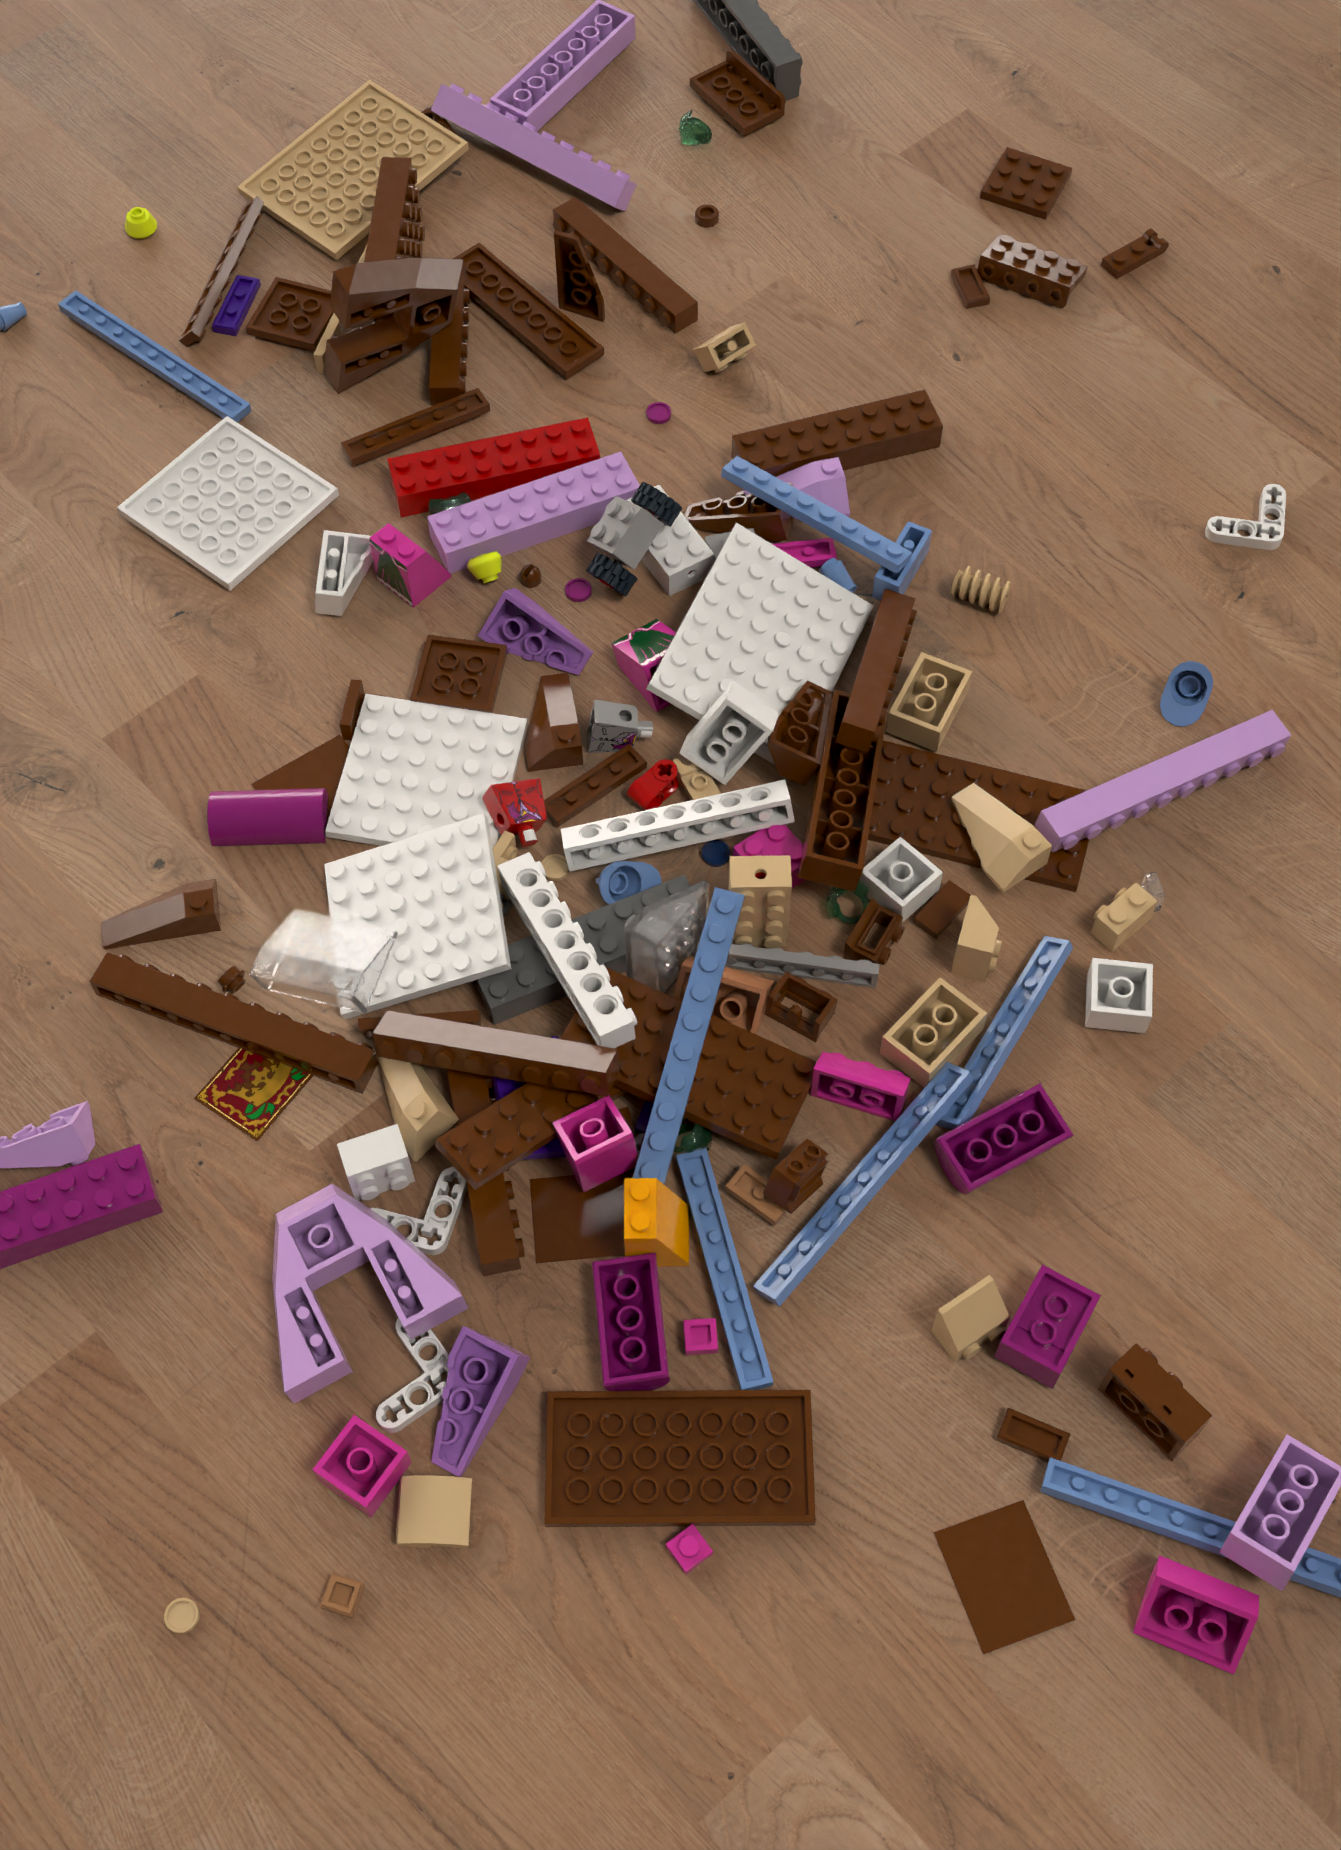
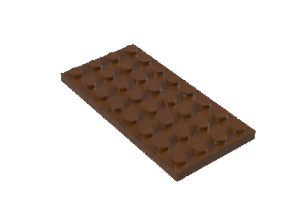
[868,740,1089,892]
[560,967,816,1160]
[544,1390,816,1527]

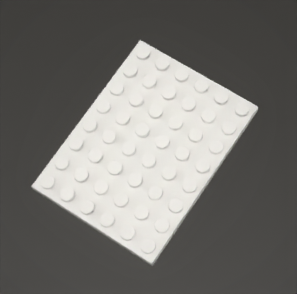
[646,523,873,765]

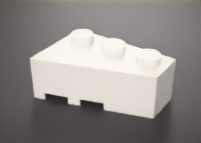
[315,530,373,616]

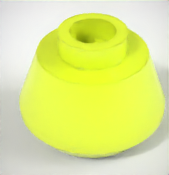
[124,207,157,239]
[467,551,502,583]

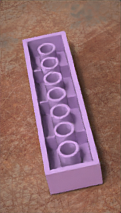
[490,0,635,132]
[427,452,640,573]

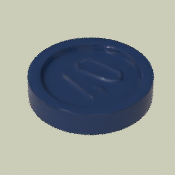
[702,840,730,867]

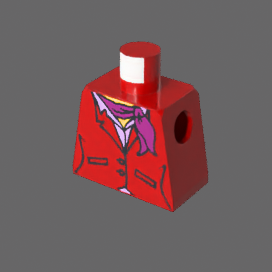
[482,778,547,847]

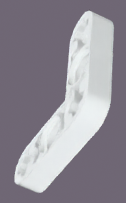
[1205,484,1286,550]
[370,1167,467,1255]
[376,1318,449,1433]

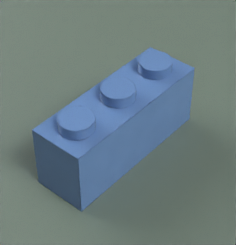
[872,521,932,600]

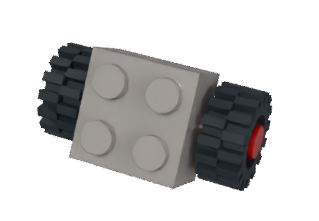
[586,482,683,597]

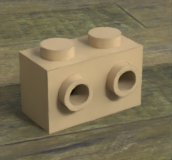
[694,323,756,373]
[1090,883,1158,952]

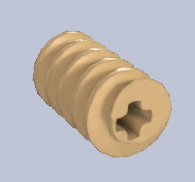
[950,565,1011,614]

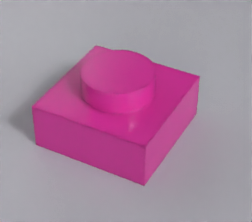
[683,1318,718,1355]
[666,1525,713,1575]

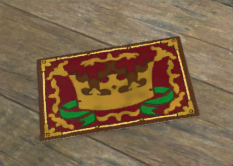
[194,1048,313,1142]

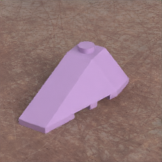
[739,457,850,519]
[0,1101,95,1168]

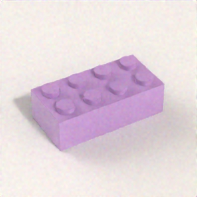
[1219,1434,1341,1591]

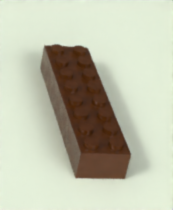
[731,390,943,477]
[798,690,888,892]

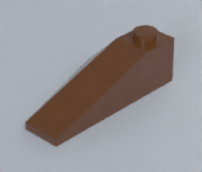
[767,680,832,786]
[102,879,221,950]

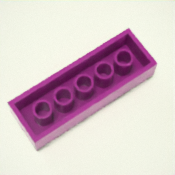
[0,1144,163,1269]

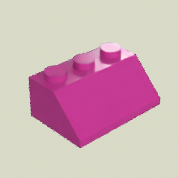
[811,1051,911,1121]
[1133,1555,1259,1674]

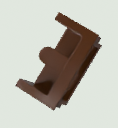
[843,898,905,965]
[765,972,838,1042]
[763,1139,828,1214]

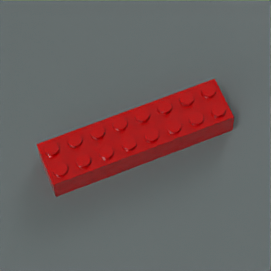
[387,417,601,517]

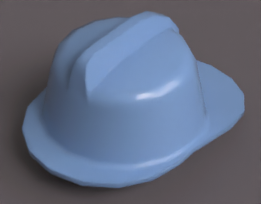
[1160,661,1213,726]
[595,861,662,905]

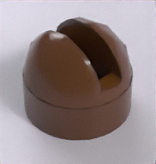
[520,564,541,588]

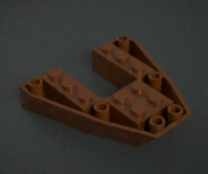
[324,257,463,394]

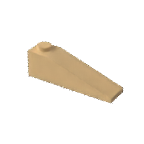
[951,783,1052,893]
[376,1056,459,1162]

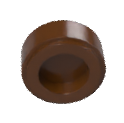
[695,205,719,228]

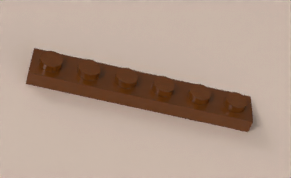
[341,388,490,466]

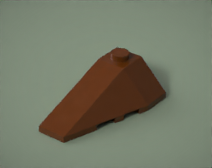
[554,230,605,322]
[684,483,793,542]
[525,673,583,772]

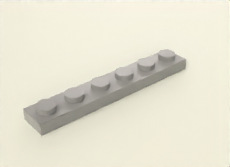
[725,944,880,988]

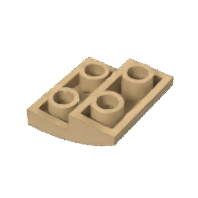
[395,1475,472,1549]

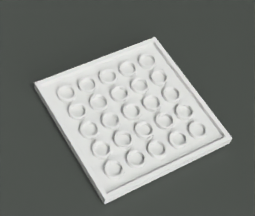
[117,416,339,591]
[325,694,528,848]
[324,813,511,1019]

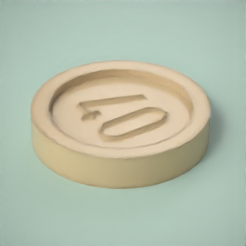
[541,854,569,881]
[164,1598,200,1634]

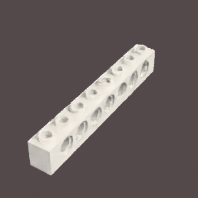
[561,780,795,872]
[497,852,637,1048]

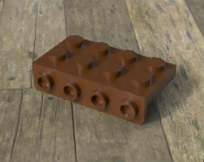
[690,49,786,136]
[977,235,1088,308]

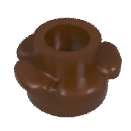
[218,966,246,993]

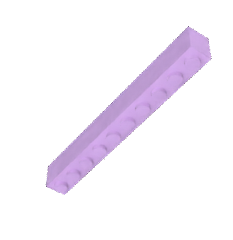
[431,83,637,211]
[1034,710,1291,852]

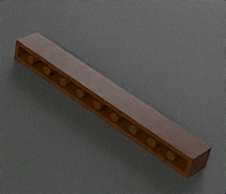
[90,952,378,1094]

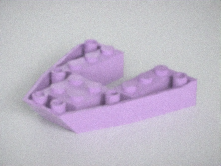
[272,1184,468,1404]

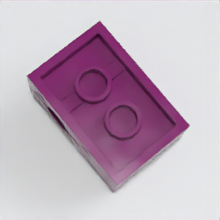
[994,1264,1101,1389]

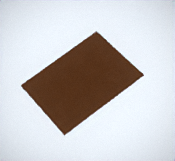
[251,735,350,820]
[530,1169,635,1264]
[934,1500,1075,1654]

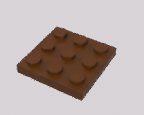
[980,147,1072,220]
[246,277,334,351]
[410,635,508,713]

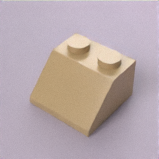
[951,895,1002,982]
[931,1275,1010,1362]

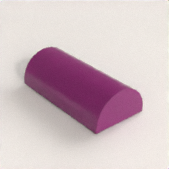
[207,788,328,846]
[935,1083,1074,1195]
[592,1253,670,1391]

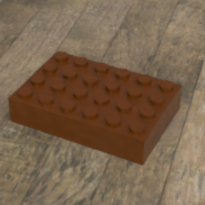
[364,157,425,323]

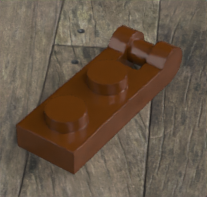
[1101,229,1169,279]

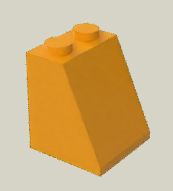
[624,1178,689,1267]

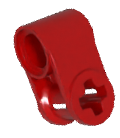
[627,759,679,810]

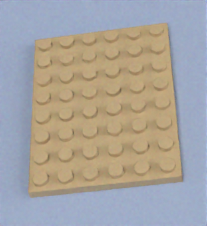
[237,80,469,260]

